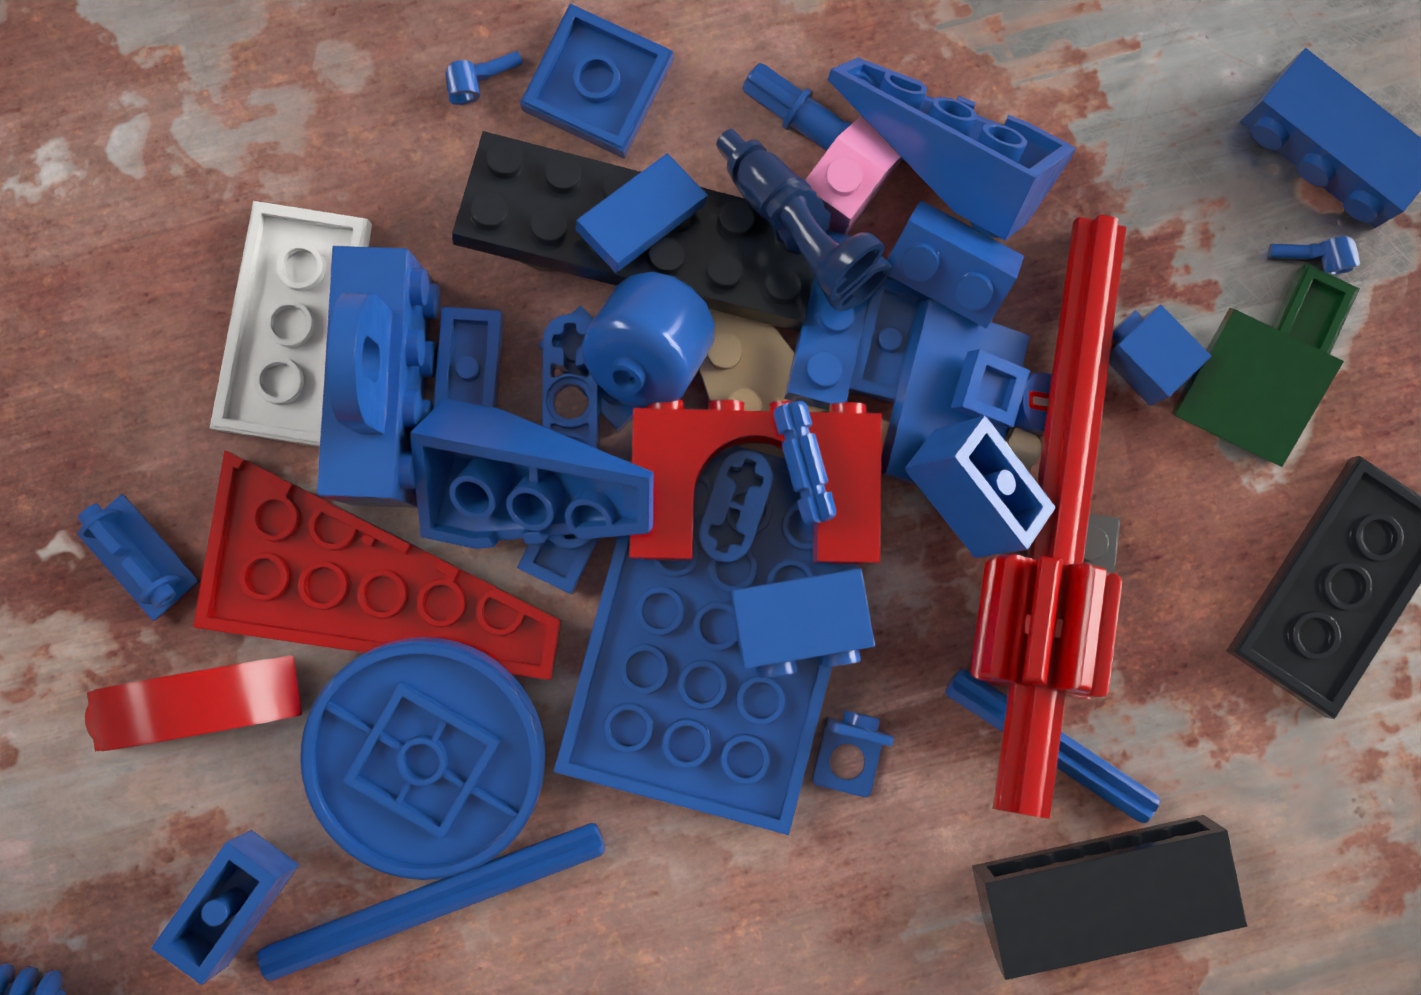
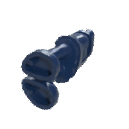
[716,129,892,312]

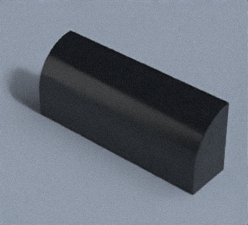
[972,815,1247,980]

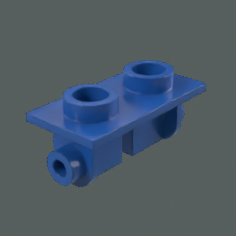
[76,494,200,621]

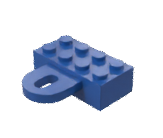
[317,246,441,508]

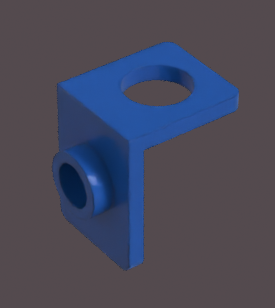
[812,710,894,797]

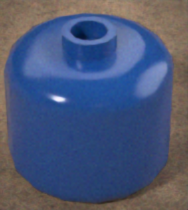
[582,272,715,408]

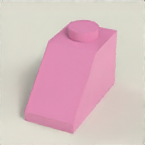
[805,115,903,235]

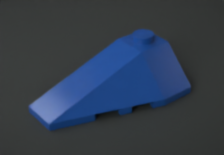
[827,57,1076,241]
[410,399,653,549]

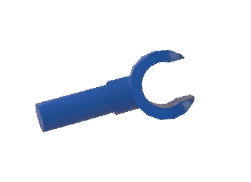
[445,51,523,105]
[1268,236,1360,276]

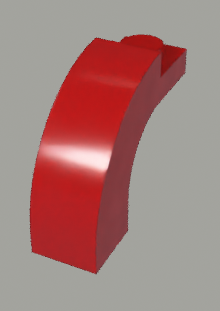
[85,655,302,752]

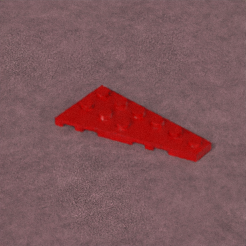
[193,450,562,680]

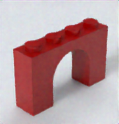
[629,400,882,565]

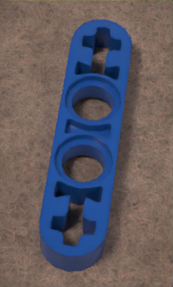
[542,314,600,550]

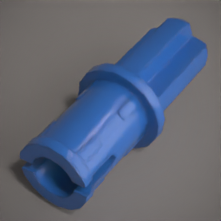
[742,63,851,151]

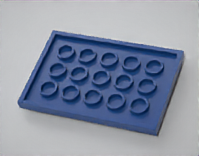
[554,446,858,835]

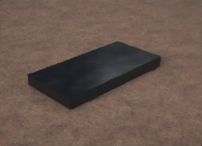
[1226,456,1421,719]

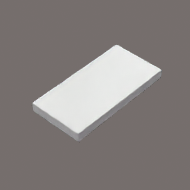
[210,201,372,447]

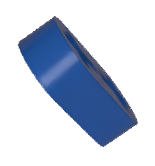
[699,450,773,563]

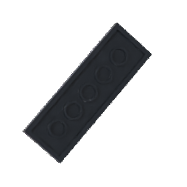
[452,131,814,332]

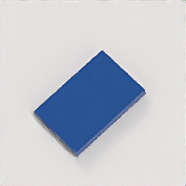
[881,300,1030,486]

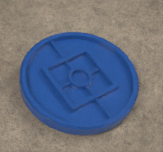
[300,637,546,880]

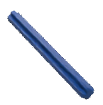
[257,823,605,981]

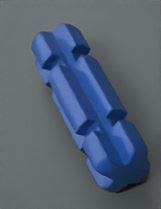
[774,401,837,525]

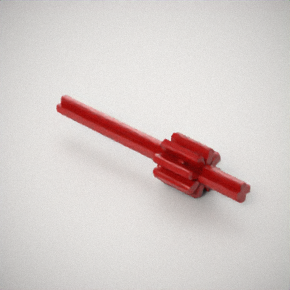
[970,215,1127,819]

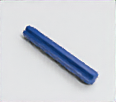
[945,669,1160,823]

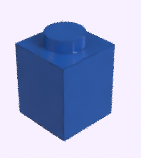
[1109,305,1212,406]

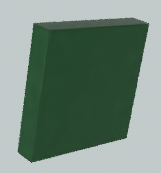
[1171,308,1344,467]

